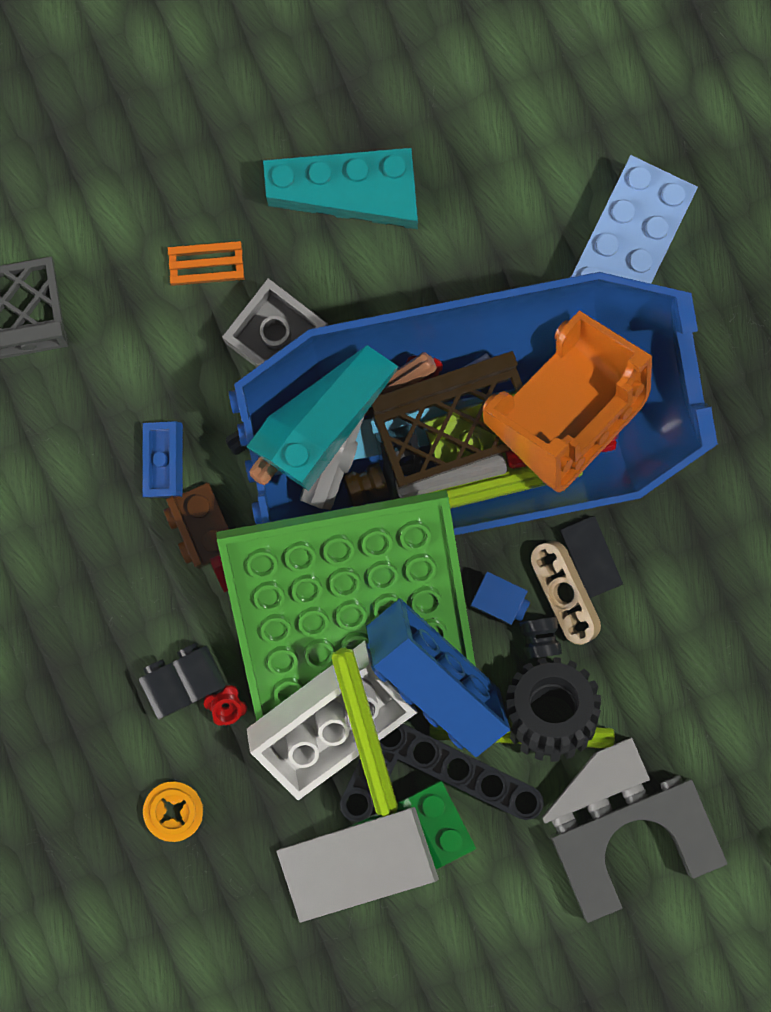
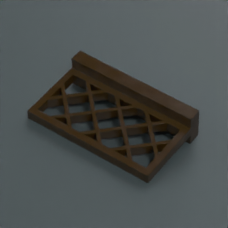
[369,351,523,489]

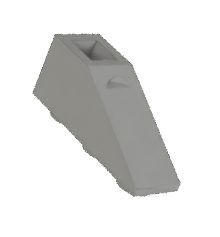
[542,738,650,827]

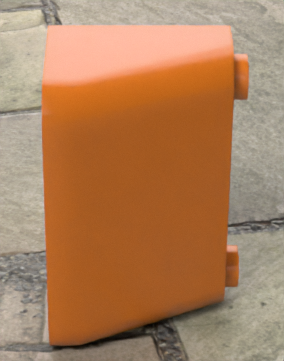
[482,310,652,493]

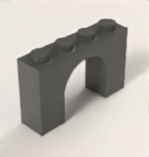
[550,775,728,923]

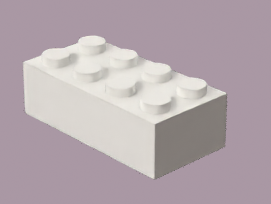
[247,641,417,800]

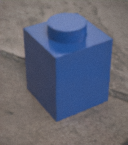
[470,572,530,626]

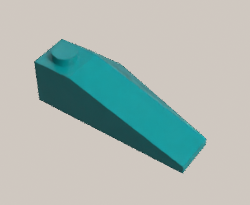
[247,345,399,491]

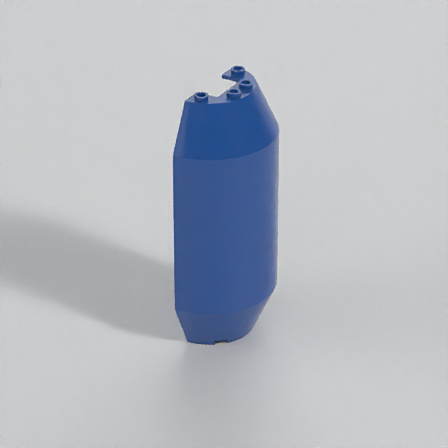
[228,272,718,535]

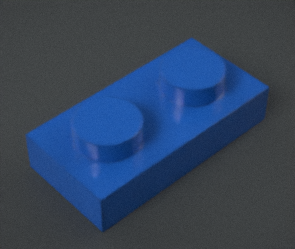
[143,421,183,498]

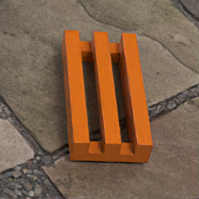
[167,241,245,286]

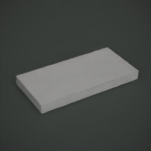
[276,806,439,923]

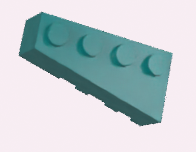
[263,148,418,230]

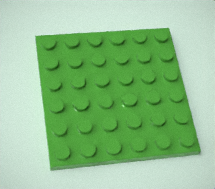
[216,490,476,721]

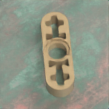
[531,541,601,645]

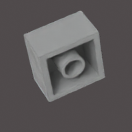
[222,278,328,368]

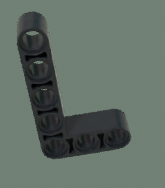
[340,723,543,822]

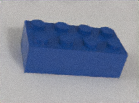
[366,598,510,757]

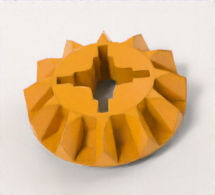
[143,782,203,842]

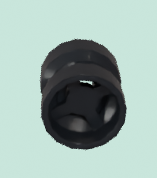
[520,617,562,659]

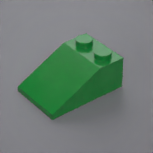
[347,779,477,869]

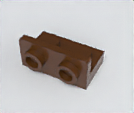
[163,482,230,569]

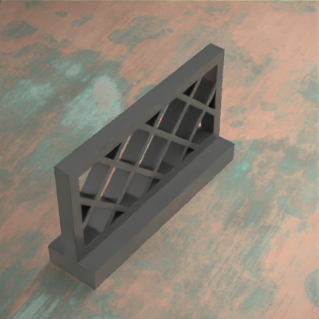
[0,257,68,359]

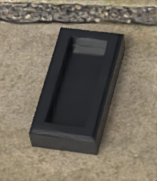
[560,516,623,598]

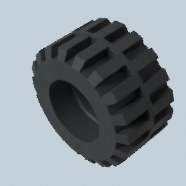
[505,657,602,762]

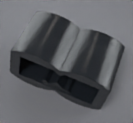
[139,643,227,720]

